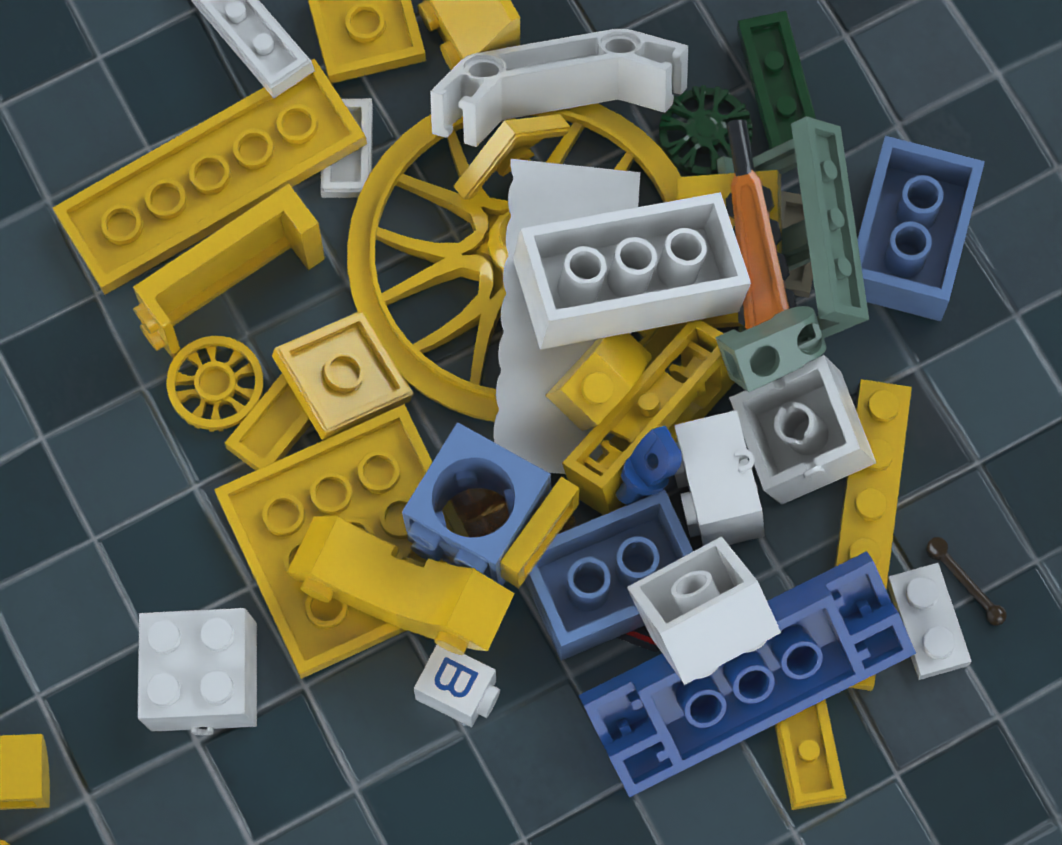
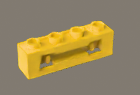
[562,320,735,515]

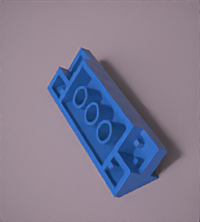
[578,551,916,797]

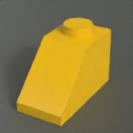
[545,333,653,431]

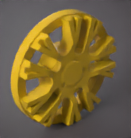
[166,336,264,432]

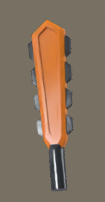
[725,119,797,330]

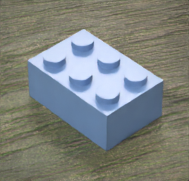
[857,136,985,321]
[525,490,693,661]

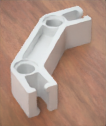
[430,29,688,147]

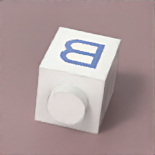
[414,645,501,727]

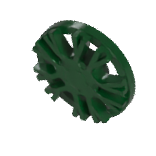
[659,85,753,176]

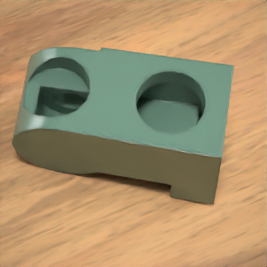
[715,306,827,392]

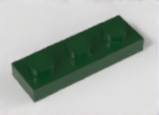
[737,11,816,150]

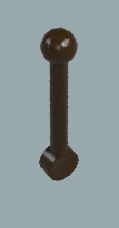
[926,537,1007,625]

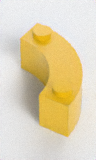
[287,516,515,655]

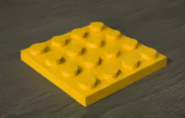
[214,404,469,679]

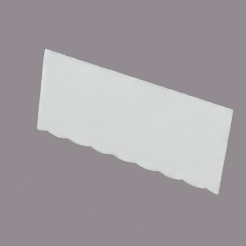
[494,159,640,474]

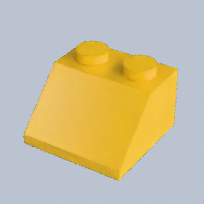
[417,0,520,70]

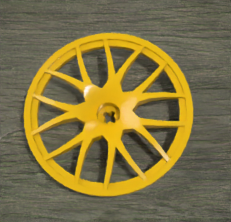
[347,103,681,422]

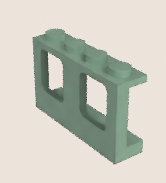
[717,116,869,338]

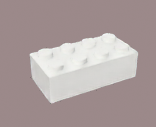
[513,192,751,350]

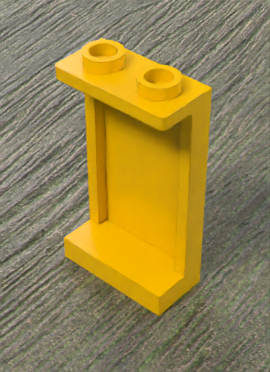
[133,184,325,359]

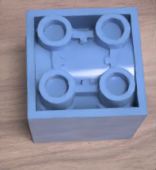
[402,422,552,586]

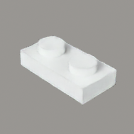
[887,563,972,680]

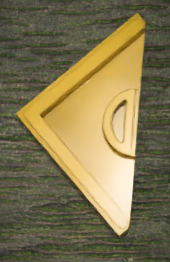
[453,114,570,200]

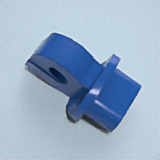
[616,426,682,505]

